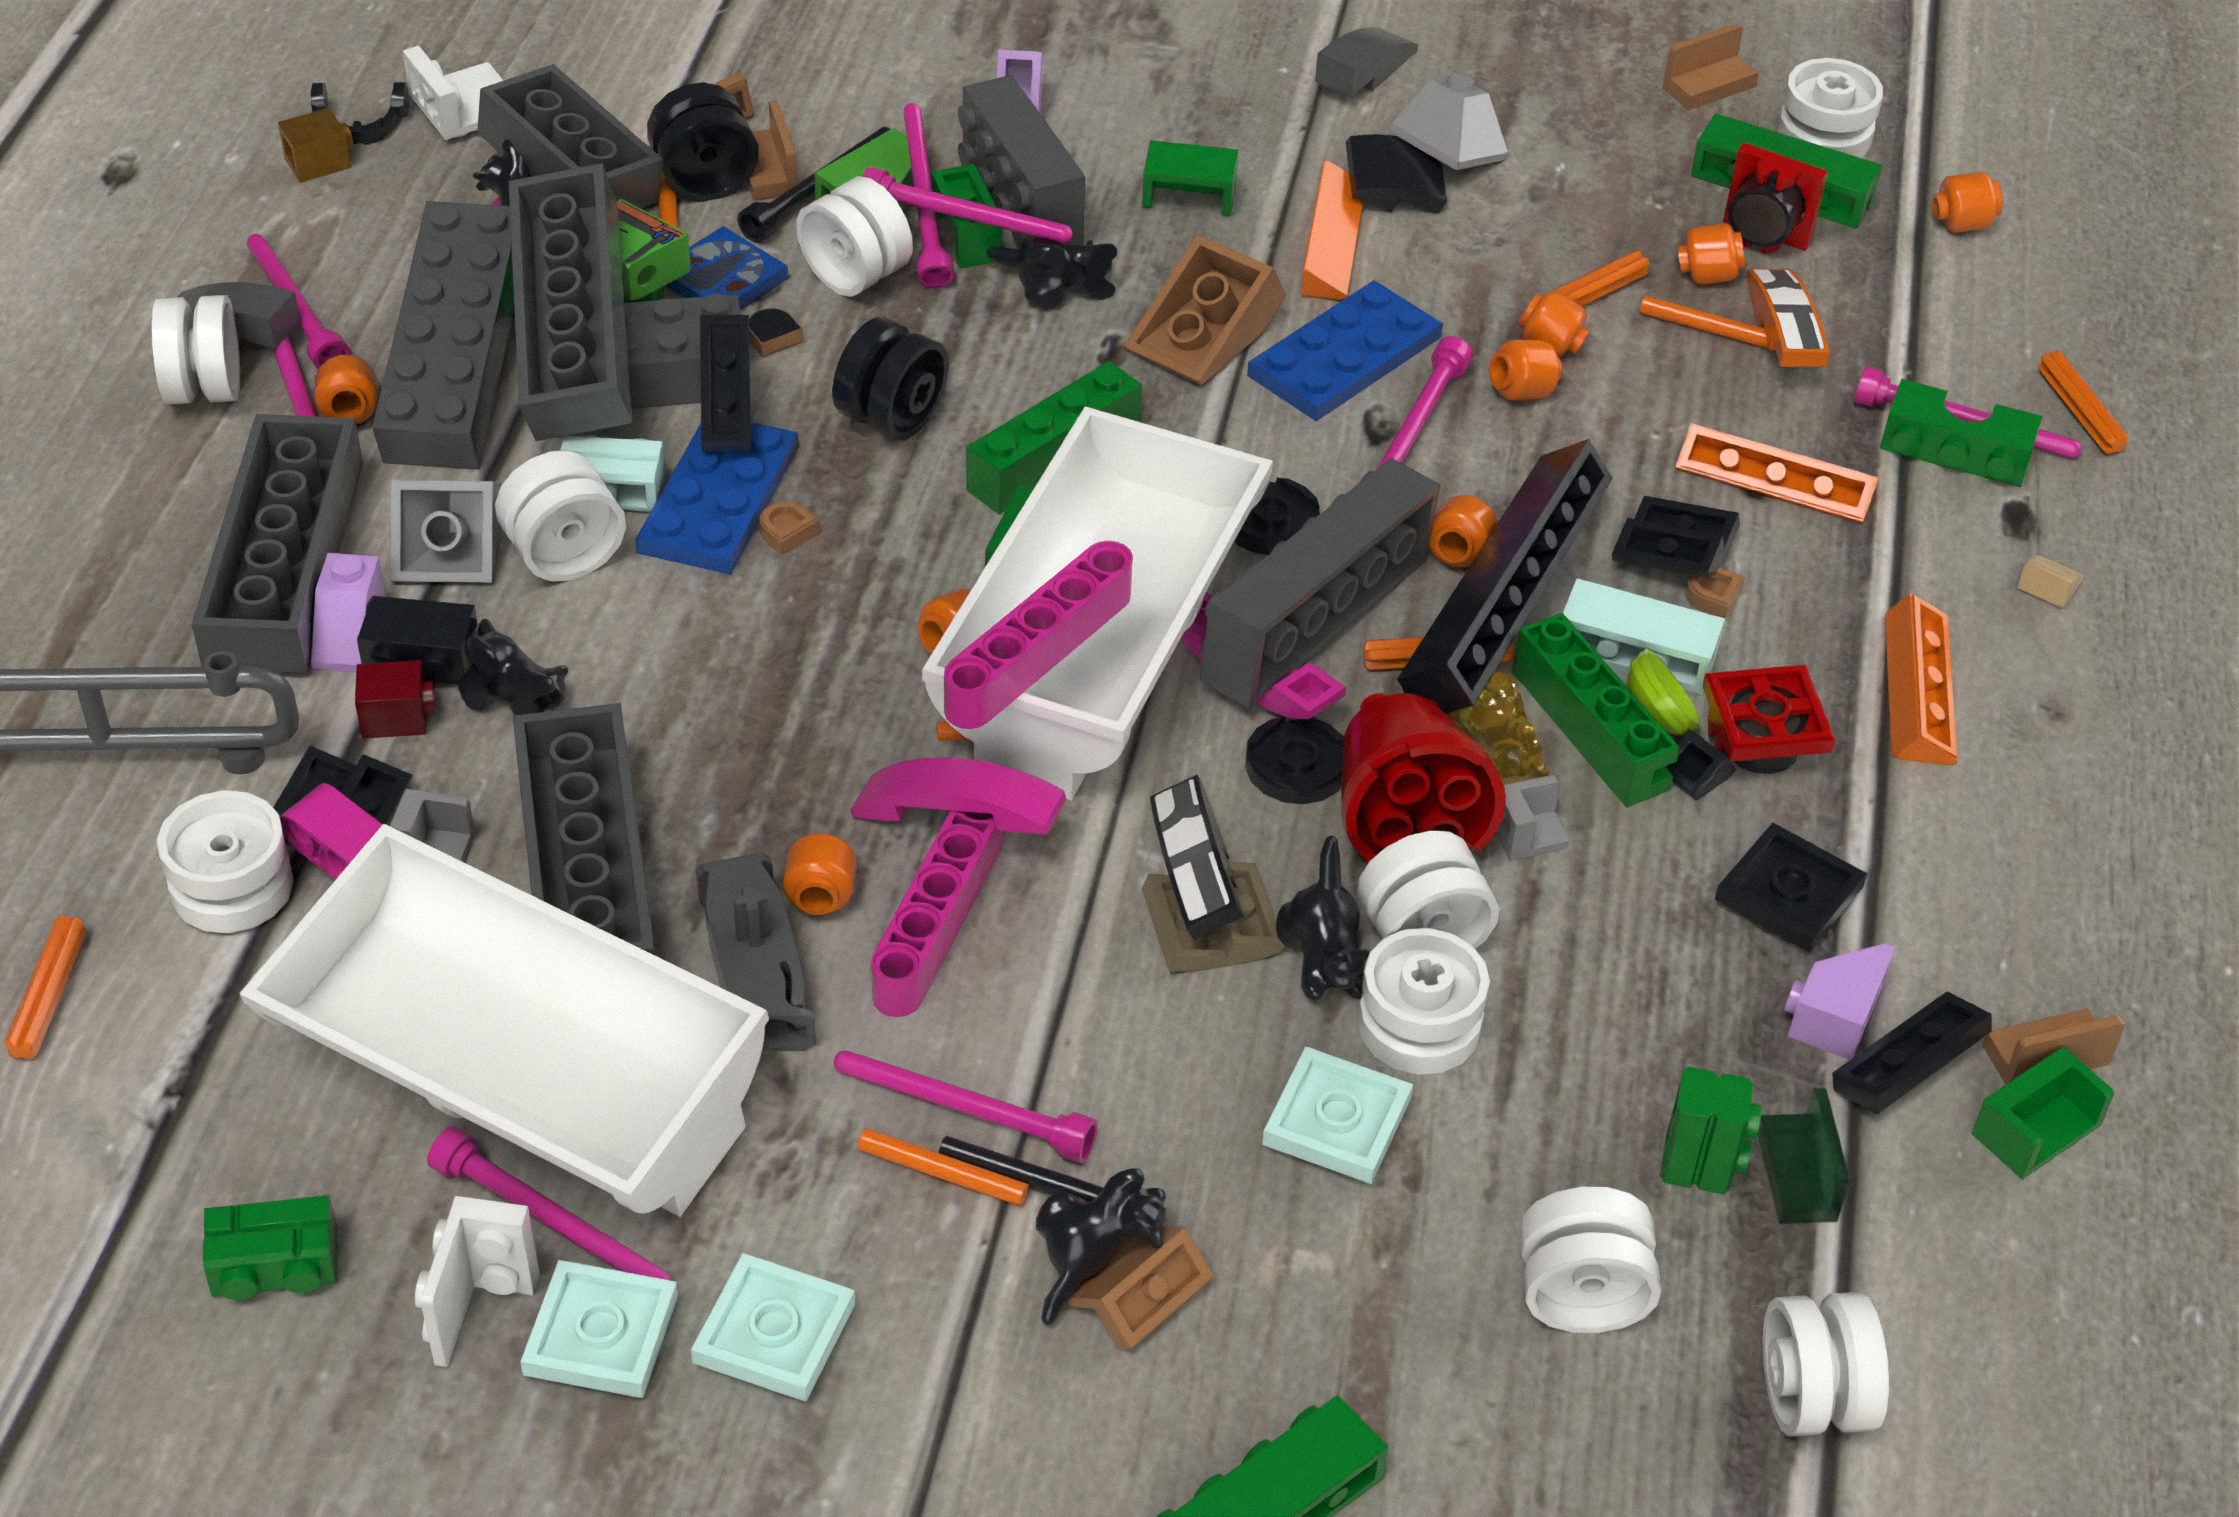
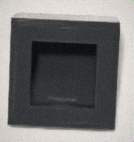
[1665,729,1736,801]

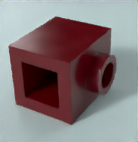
[355,660,436,739]

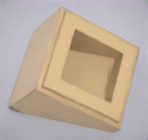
[2017,555,2084,608]

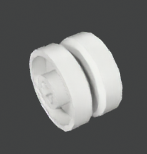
[1778,58,1883,158]
[796,176,913,297]
[152,295,240,405]
[495,451,626,582]
[157,790,294,933]
[1357,831,1500,949]
[1358,928,1490,1075]
[1520,1186,1661,1333]
[1762,1292,1889,1437]

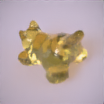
[1446,671,1549,778]

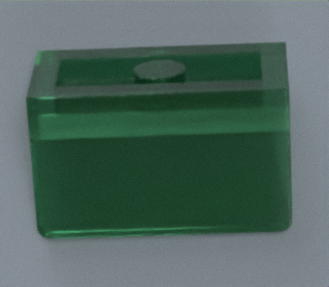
[1757,1088,1850,1224]

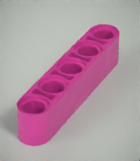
[944,540,1133,729]
[279,783,383,880]
[871,810,1004,1017]

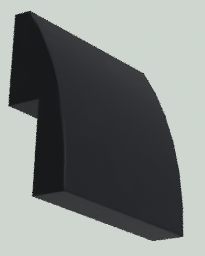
[1346,134,1447,214]
[1612,496,1740,579]
[273,746,413,845]

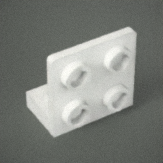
[403,46,504,140]
[415,1196,540,1367]

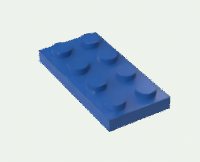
[1247,280,1443,421]
[635,422,799,575]

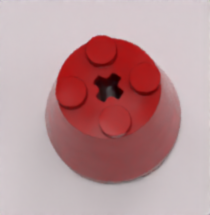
[1341,693,1506,865]

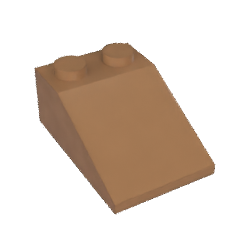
[1123,234,1287,386]

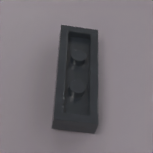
[700,315,751,452]
[1832,991,1992,1114]

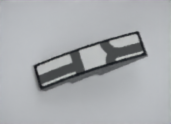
[1150,774,1244,940]

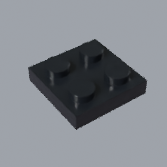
[1715,822,1867,953]

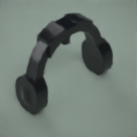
[311,82,409,145]

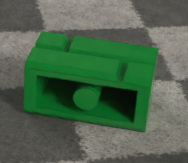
[1660,1066,1762,1195]
[203,1195,337,1300]

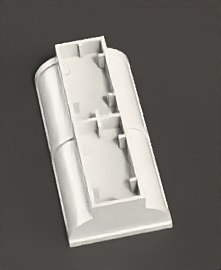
[922,407,1273,801]
[239,824,769,1217]

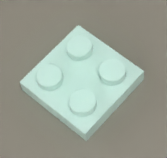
[1262,1046,1413,1184]
[691,1253,855,1402]
[520,1260,678,1398]

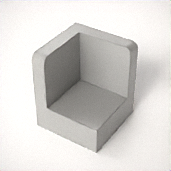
[1496,775,1569,861]
[390,788,475,862]

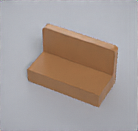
[1663,23,1759,111]
[747,100,797,201]
[1982,1008,2125,1085]
[1068,1226,1214,1349]

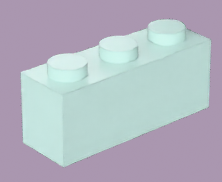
[1563,578,1725,695]

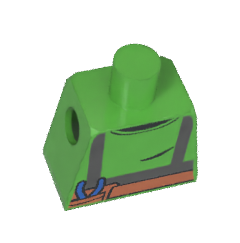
[617,199,691,301]

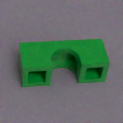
[1880,378,2043,487]

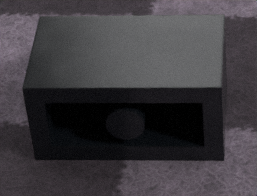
[357,596,479,685]

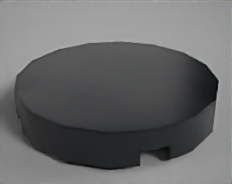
[1234,477,1320,555]
[1245,716,1344,804]

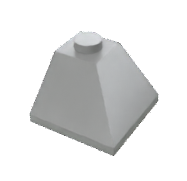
[1389,72,1508,170]
[390,480,502,583]

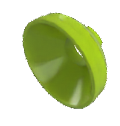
[1627,648,1701,736]

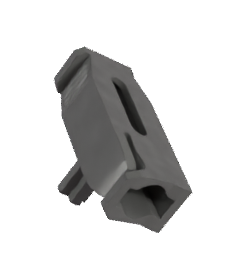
[695,852,816,1051]

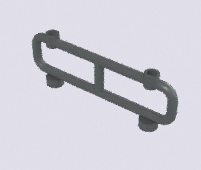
[0,650,299,775]

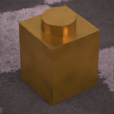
[278,108,354,183]

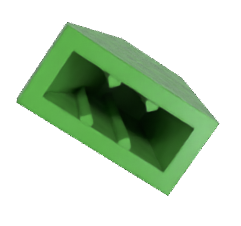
[814,128,914,215]

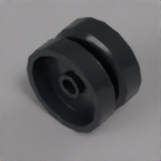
[647,82,759,201]
[832,317,949,440]

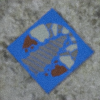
[666,226,788,309]

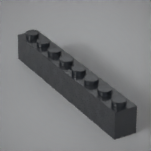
[1397,439,1613,714]

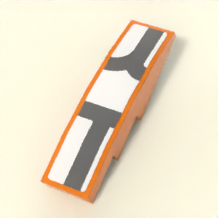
[1746,269,1830,367]

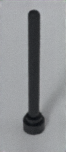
[737,127,891,243]

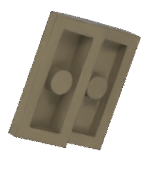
[1142,862,1284,972]

